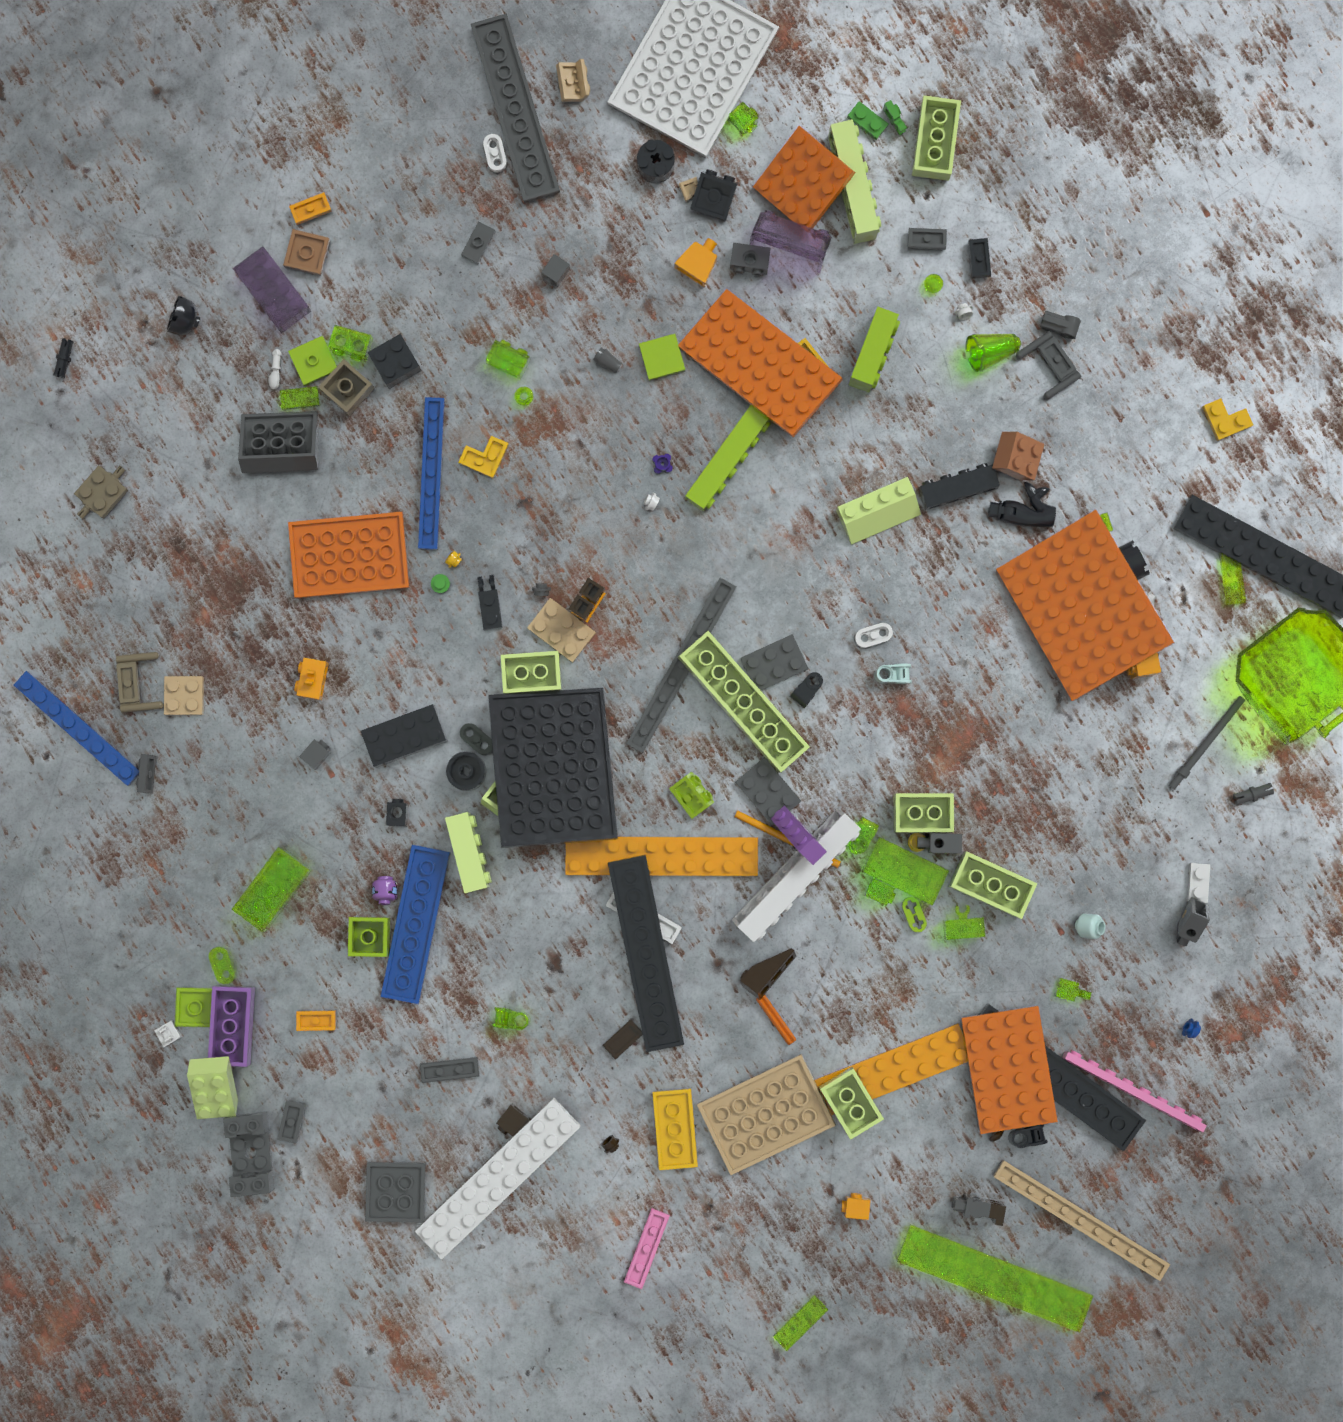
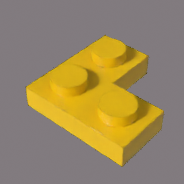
[1202,398,1253,441]
[458,436,509,479]

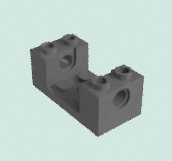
[223,1111,275,1197]

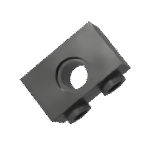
[730,242,771,276]

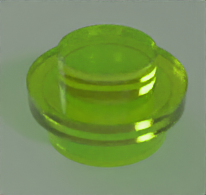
[924,274,943,293]

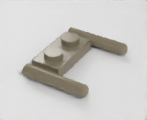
[116,652,163,713]

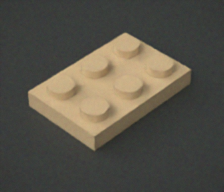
[527,598,596,663]

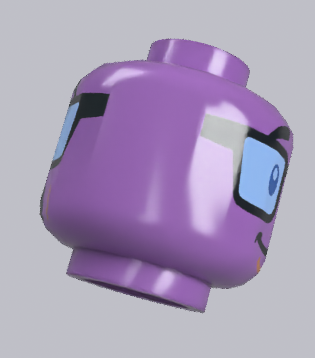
[372,876,397,905]

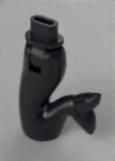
[988,482,1056,527]

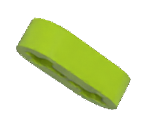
[901,897,927,932]

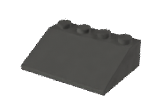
[238,411,319,473]

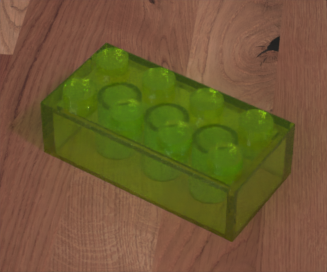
[861,837,949,906]
[231,847,312,933]

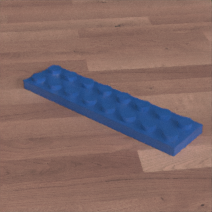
[380,845,450,1004]

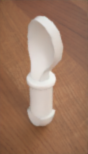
[268,349,282,389]

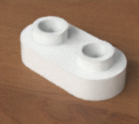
[483,134,507,173]
[855,623,893,648]

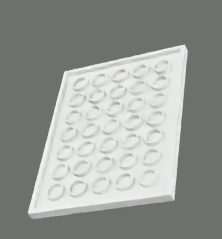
[607,0,779,158]

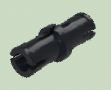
[53,338,74,378]

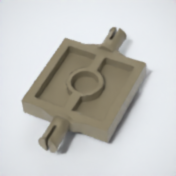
[74,465,129,519]

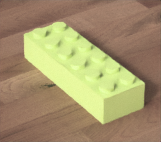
[828,119,881,244]

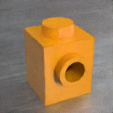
[841,1193,871,1220]

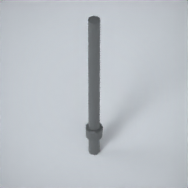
[1169,696,1245,790]

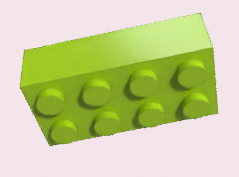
[848,306,900,393]

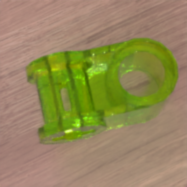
[848,816,879,855]
[492,1007,531,1030]

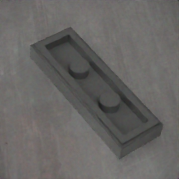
[420,1057,480,1083]

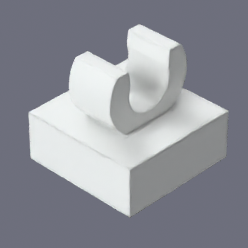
[154,1020,182,1047]

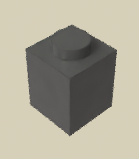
[541,254,570,287]
[299,739,331,770]

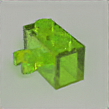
[943,905,986,940]

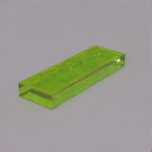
[1219,553,1246,605]
[773,1295,828,1351]

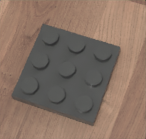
[365,1162,426,1223]

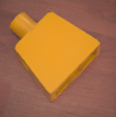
[674,238,717,287]

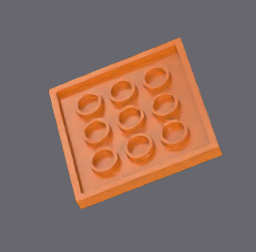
[753,126,856,234]

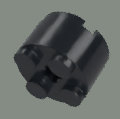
[637,139,675,183]
[1119,540,1150,580]
[446,752,486,791]

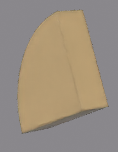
[679,177,698,202]

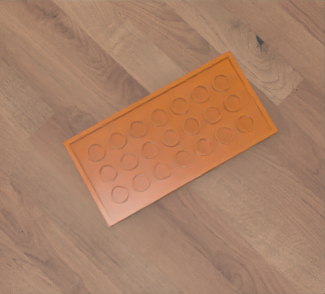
[678,289,843,437]

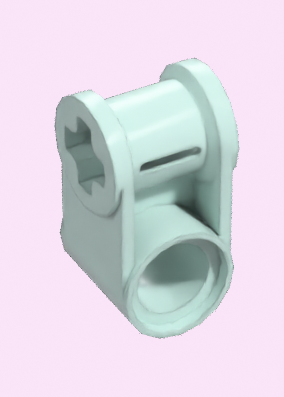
[874,664,912,684]

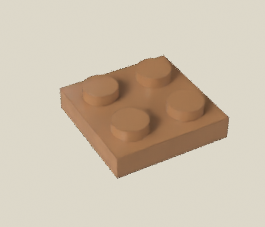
[283,229,330,276]

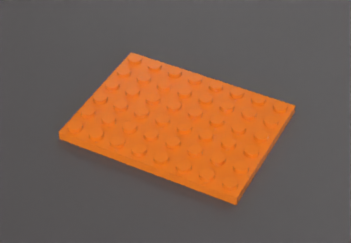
[996,510,1175,701]

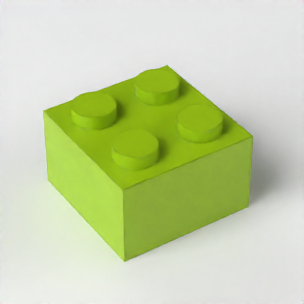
[348,917,390,957]

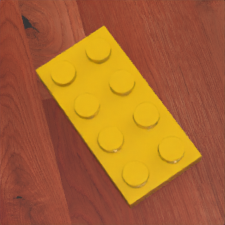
[652,1088,698,1170]

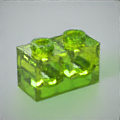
[328,325,373,362]

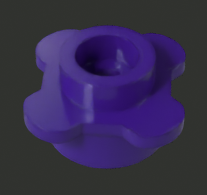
[653,454,673,474]

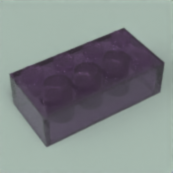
[232,246,311,334]

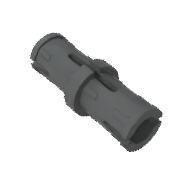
[1233,783,1274,805]

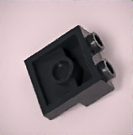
[690,169,738,221]

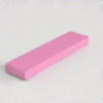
[624,1208,670,1289]

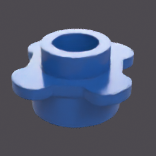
[1182,1018,1201,1038]

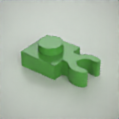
[883,100,907,135]

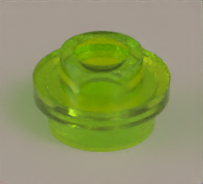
[514,387,534,406]

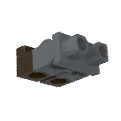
[951,1193,1006,1226]

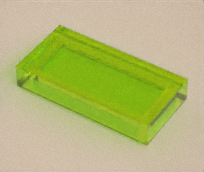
[280,386,320,410]

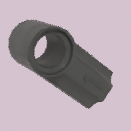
[1040,311,1081,339]

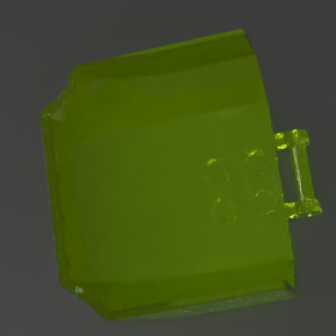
[1235,608,1343,745]

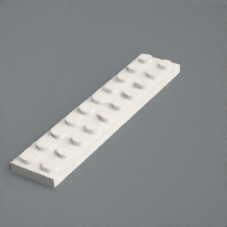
[415,1098,581,1260]

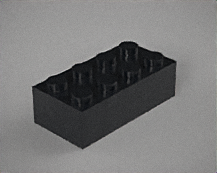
[361,704,448,768]

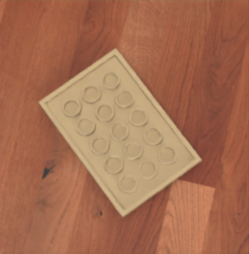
[697,1054,836,1175]

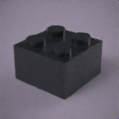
[367,333,421,389]

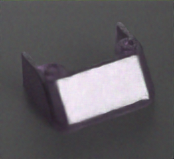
[749,210,832,273]

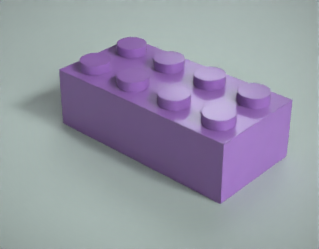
[208,985,255,1067]

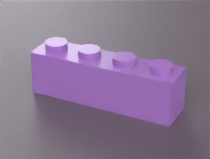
[771,806,827,865]

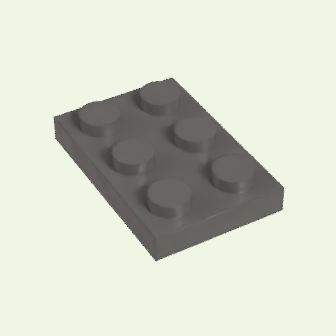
[740,634,809,691]
[735,757,801,826]

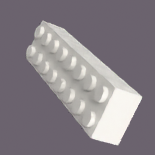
[732,808,861,942]

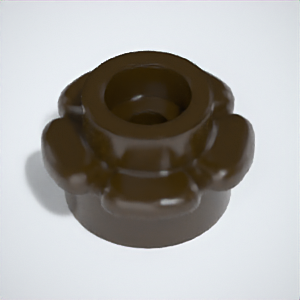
[601,1135,619,1153]

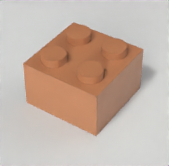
[992,432,1044,480]

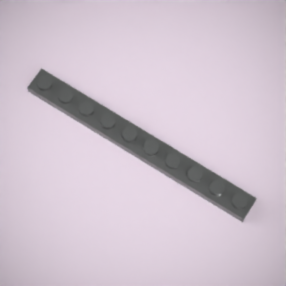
[626,577,737,753]

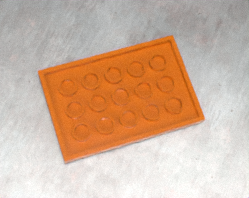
[288,512,410,599]
[961,1006,1058,1134]

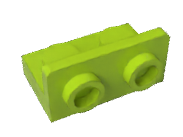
[669,772,714,819]

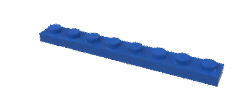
[418,397,445,550]
[14,671,139,786]

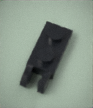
[477,575,503,630]

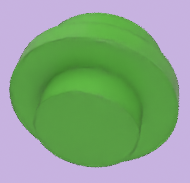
[431,574,450,593]

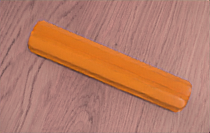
[756,995,796,1045]

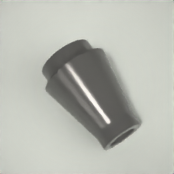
[593,347,622,373]

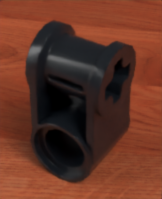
[789,672,823,708]
[1008,1124,1048,1148]

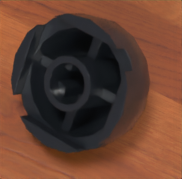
[167,296,200,335]

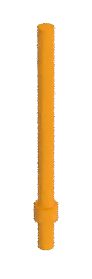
[735,810,841,868]

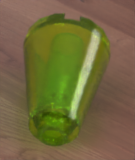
[966,334,1021,372]

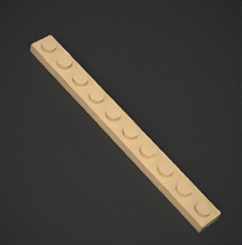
[993,1160,1170,1281]

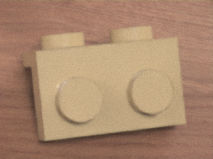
[556,59,590,102]

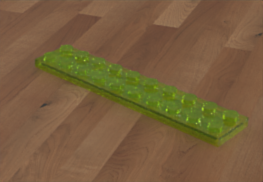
[896,1224,1093,1333]

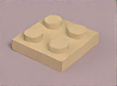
[164,676,204,715]

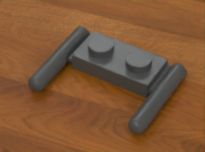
[1016,331,1081,399]

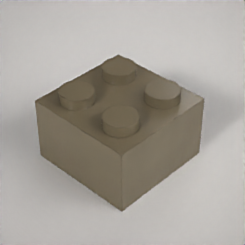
[318,359,375,417]

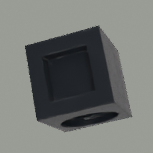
[386,799,408,827]

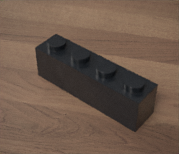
[918,463,1000,511]

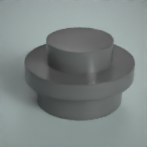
[532,583,551,596]

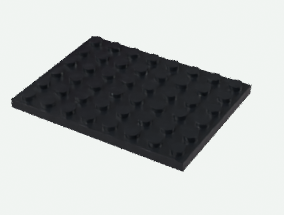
[488,688,618,848]

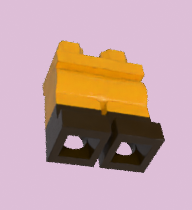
[568,578,606,623]

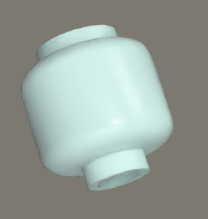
[1075,913,1105,939]

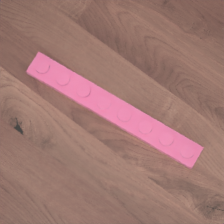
[1062,1050,1207,1132]

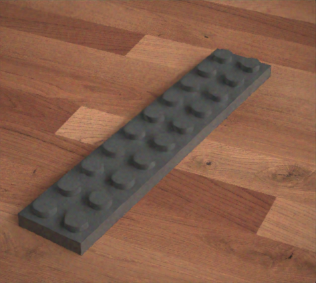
[471,13,560,203]

